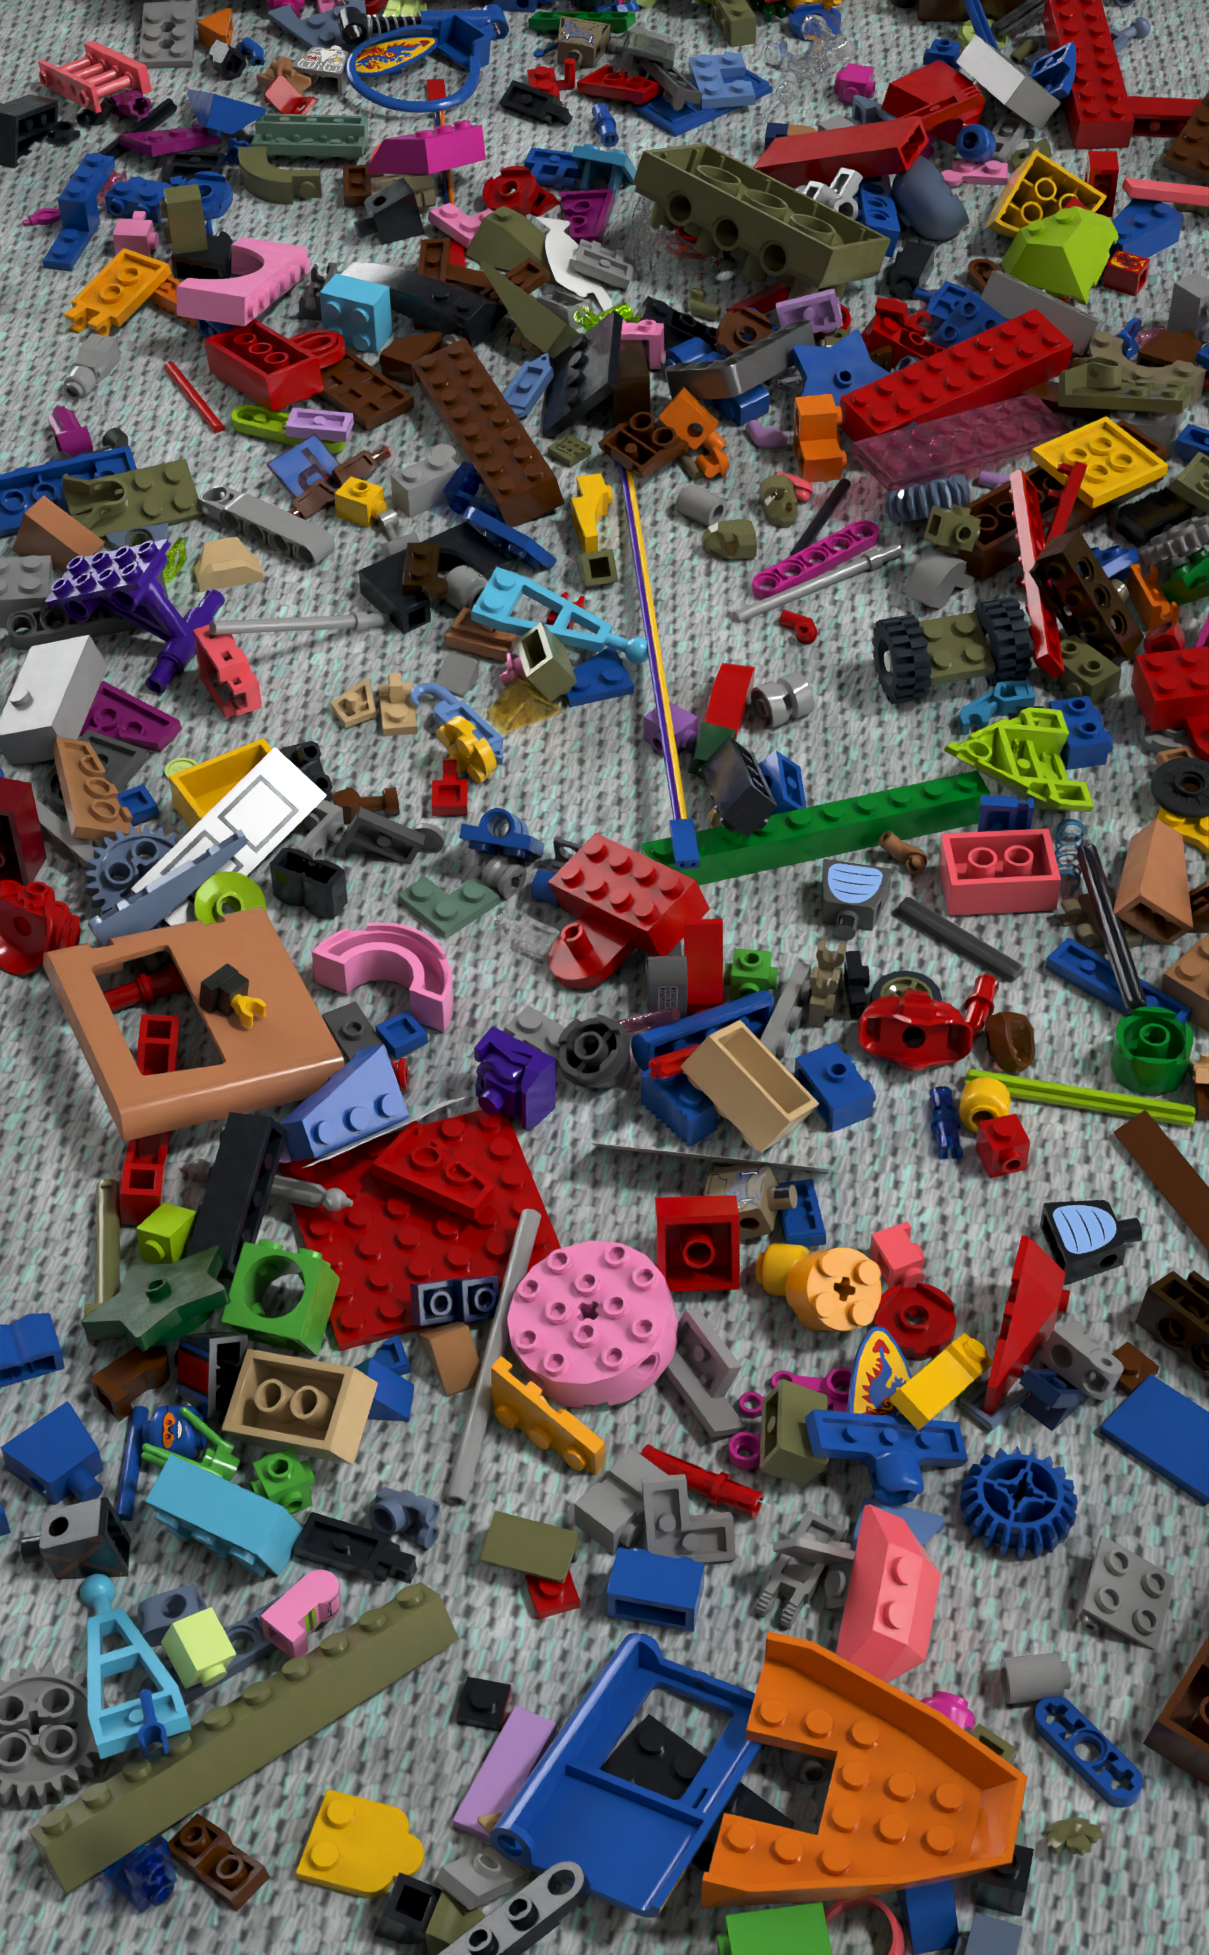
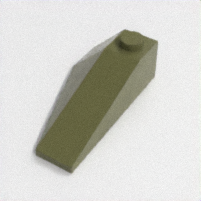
[465,206,564,287]

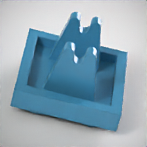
[572,144,637,197]

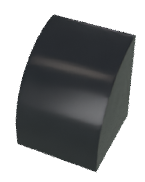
[374,1872,442,1944]

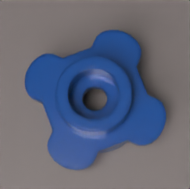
[226,137,251,165]

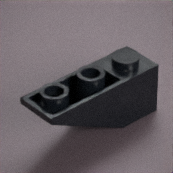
[631,296,719,353]

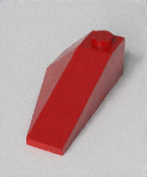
[983,1235,1070,1414]

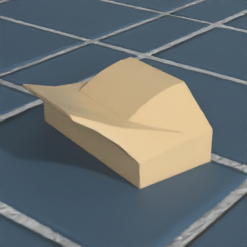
[194,536,264,592]

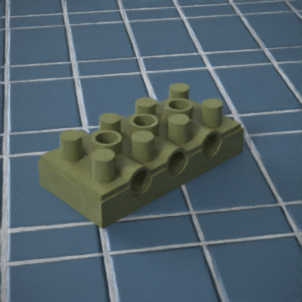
[633,143,891,300]

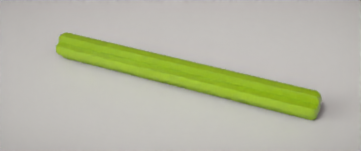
[965,1069,1196,1127]

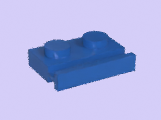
[977,795,1034,832]

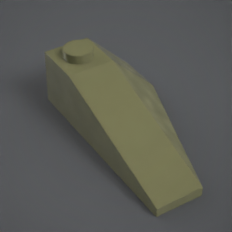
[479,260,580,359]

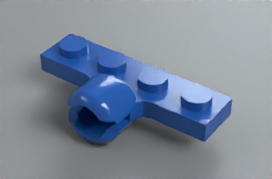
[805,1409,968,1506]

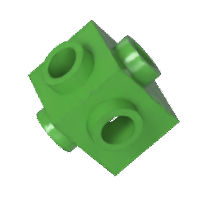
[724,948,778,1001]
[249,1447,315,1515]

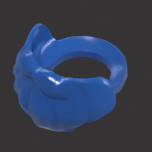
[1115,317,1142,360]

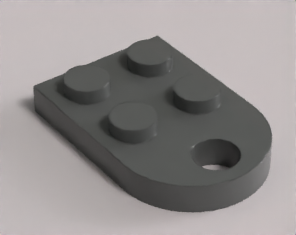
[44,730,148,816]

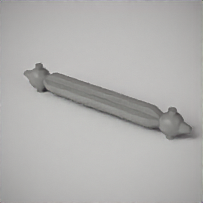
[182,1159,353,1212]

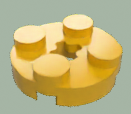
[436,716,497,784]

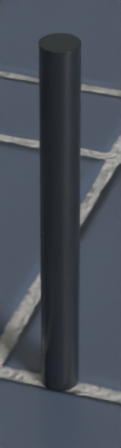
[790,478,851,556]

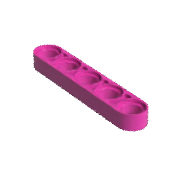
[752,520,879,600]

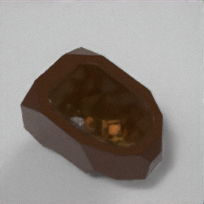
[984,1012,1035,1074]

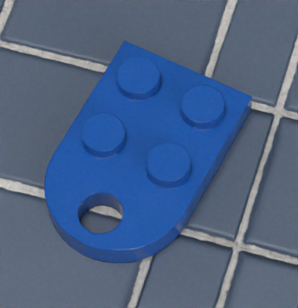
[462,506,557,570]

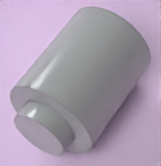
[676,484,727,527]
[1000,1653,1071,1704]

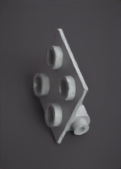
[1079,1535,1174,1651]

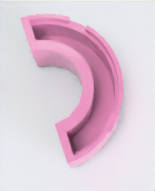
[312,922,454,1032]

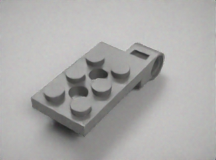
[139,0,200,68]

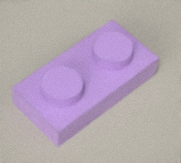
[285,408,354,442]

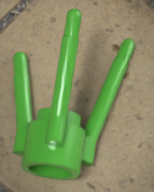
[141,1406,240,1482]

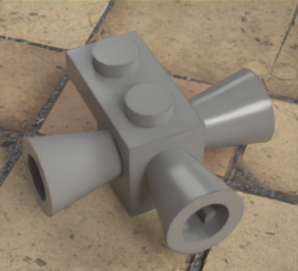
[795,167,863,220]

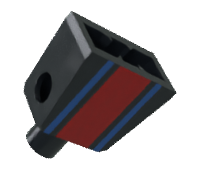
[174,1332,248,1418]

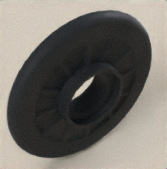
[1151,757,1209,818]

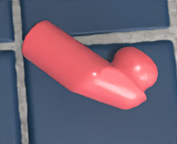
[776,472,813,503]

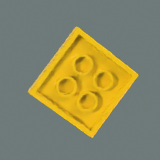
[1031,416,1168,509]

